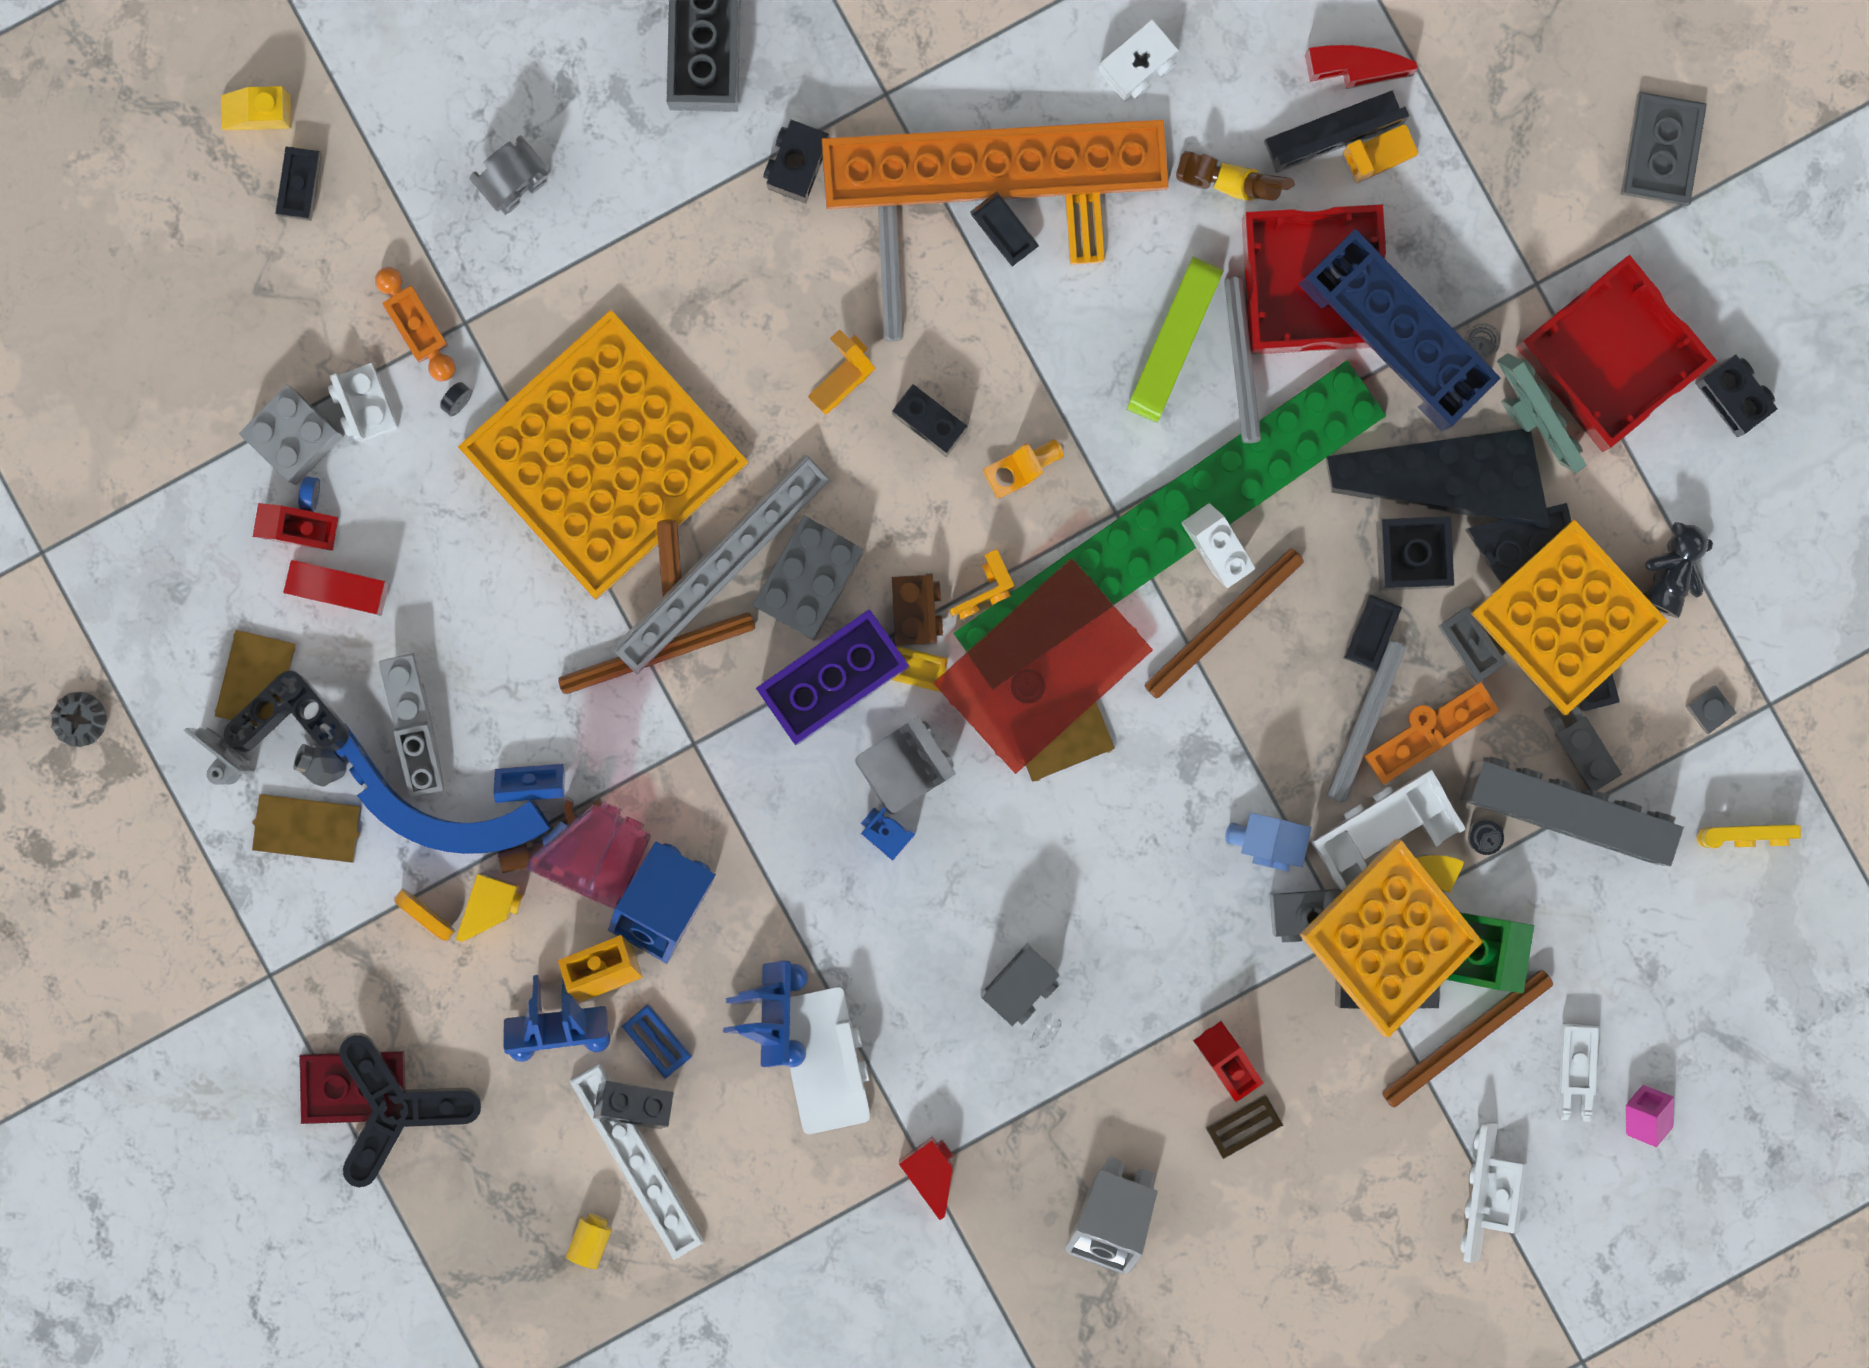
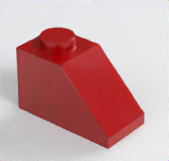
[252,503,339,551]
[1193,1021,1264,1103]
[899,1136,954,1221]

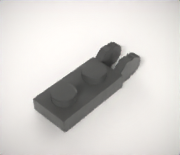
[1544,705,1622,791]

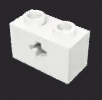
[1098,19,1179,102]
[1181,503,1256,588]

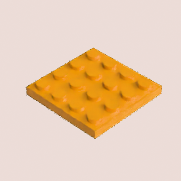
[1471,519,1668,715]
[1300,839,1483,1038]

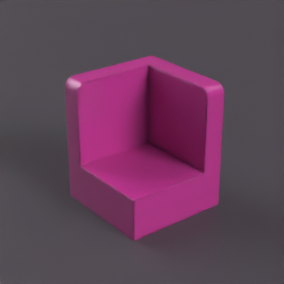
[1626,1085,1674,1148]

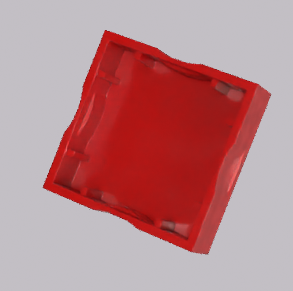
[1241,204,1386,355]
[1516,254,1717,452]

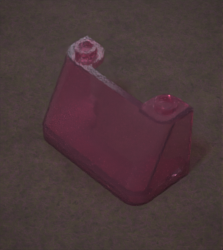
[526,801,651,910]

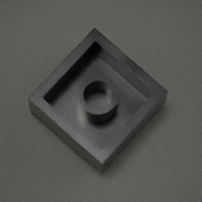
[1376,516,1454,591]

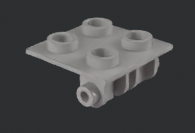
[183,727,255,785]

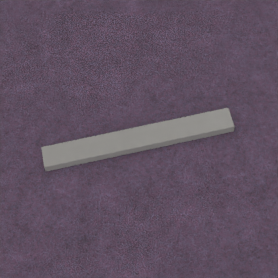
[611,454,830,674]

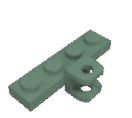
[1497,353,1587,473]

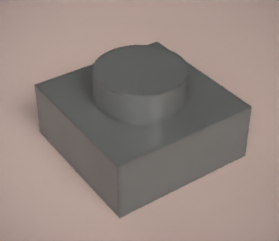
[1685,686,1736,734]

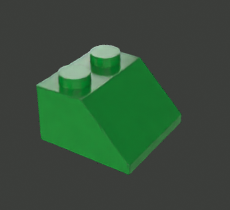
[1446,912,1534,993]

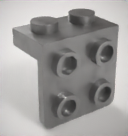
[855,716,956,814]

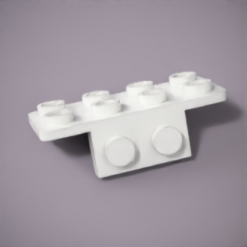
[790,987,870,1134]

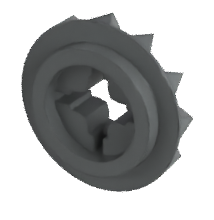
[50,692,107,747]

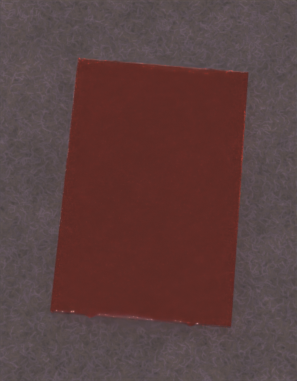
[933,558,1153,774]

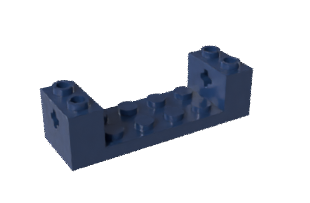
[1298,229,1501,431]

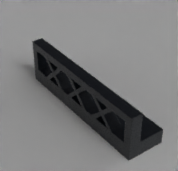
[1264,90,1409,173]

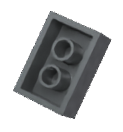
[753,515,865,641]

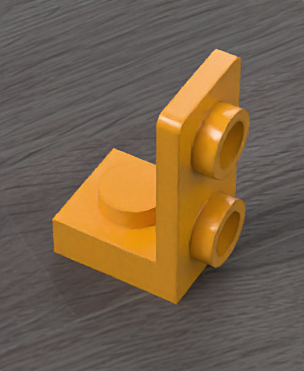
[1343,124,1419,183]
[949,549,1014,620]

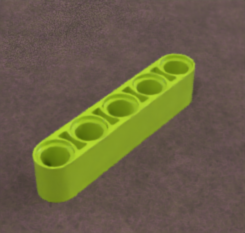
[1126,257,1224,423]

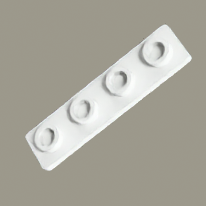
[1461,1123,1527,1263]

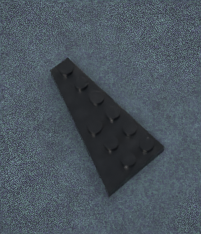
[1326,429,1550,528]
[1465,503,1620,711]

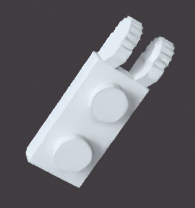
[1559,1023,1599,1122]

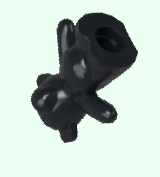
[1643,522,1713,618]

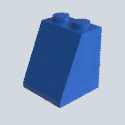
[607,841,716,964]

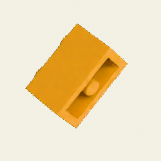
[558,935,643,1003]

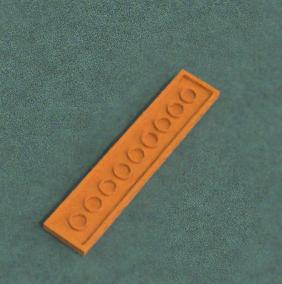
[822,120,1169,209]

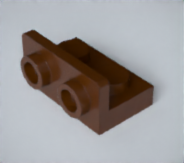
[892,573,943,646]

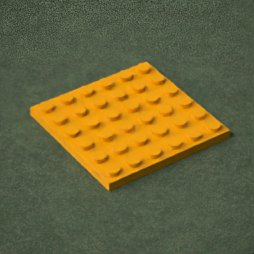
[458,310,749,600]

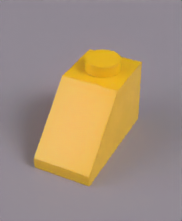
[221,86,291,131]
[456,873,524,942]

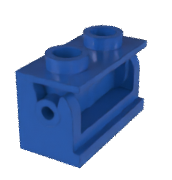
[860,807,916,861]

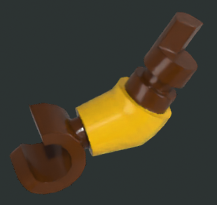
[1176,151,1295,201]

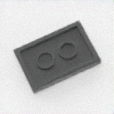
[1620,92,1707,206]

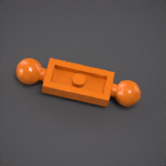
[375,267,456,382]

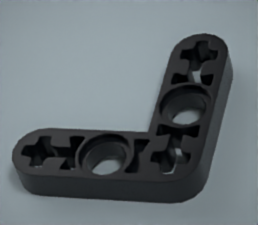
[224,670,349,752]

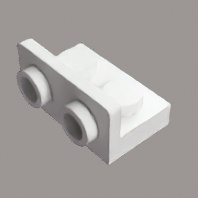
[328,363,398,442]

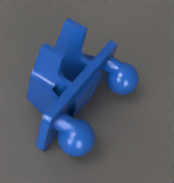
[723,961,808,1068]
[503,975,611,1062]

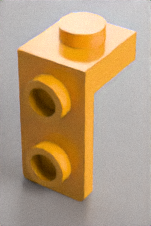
[808,329,876,414]

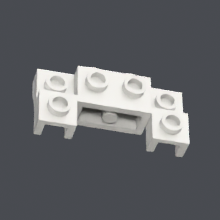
[1311,770,1466,891]

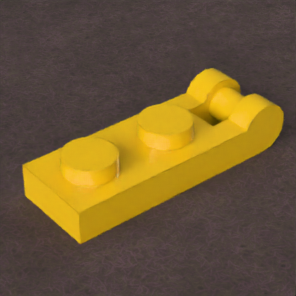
[1696,824,1801,849]

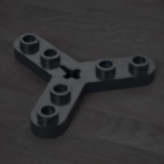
[339,1033,481,1188]

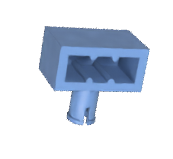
[1225,813,1312,871]

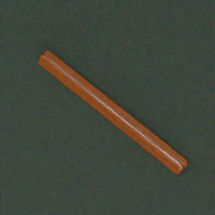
[1144,548,1304,699]
[558,612,755,694]
[1382,970,1553,1108]

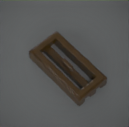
[1206,1094,1283,1159]

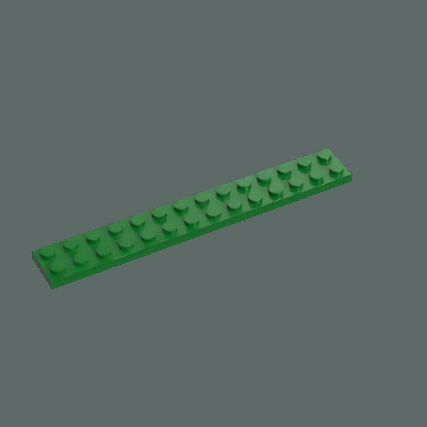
[953,360,1386,689]

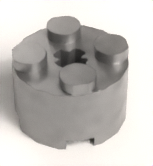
[469,135,549,215]

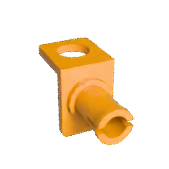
[983,439,1064,499]

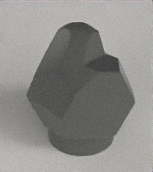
[293,744,347,787]

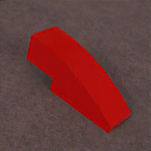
[1305,45,1418,89]
[283,560,389,616]

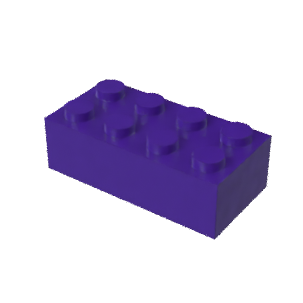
[756,609,910,745]

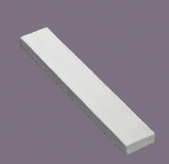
[569,1063,704,1260]

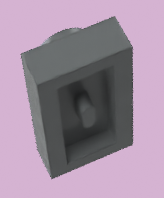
[1438,606,1507,683]

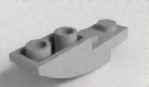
[378,653,444,797]

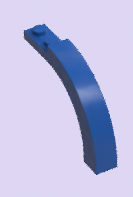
[329,723,553,854]

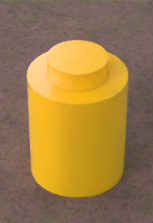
[565,1213,613,1269]

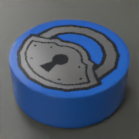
[298,476,320,512]

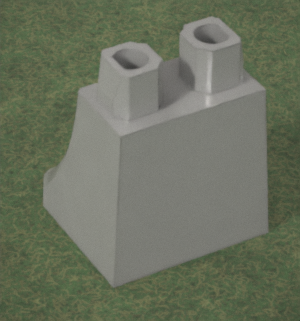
[1065,1157,1158,1273]

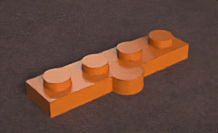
[1364,682,1499,785]

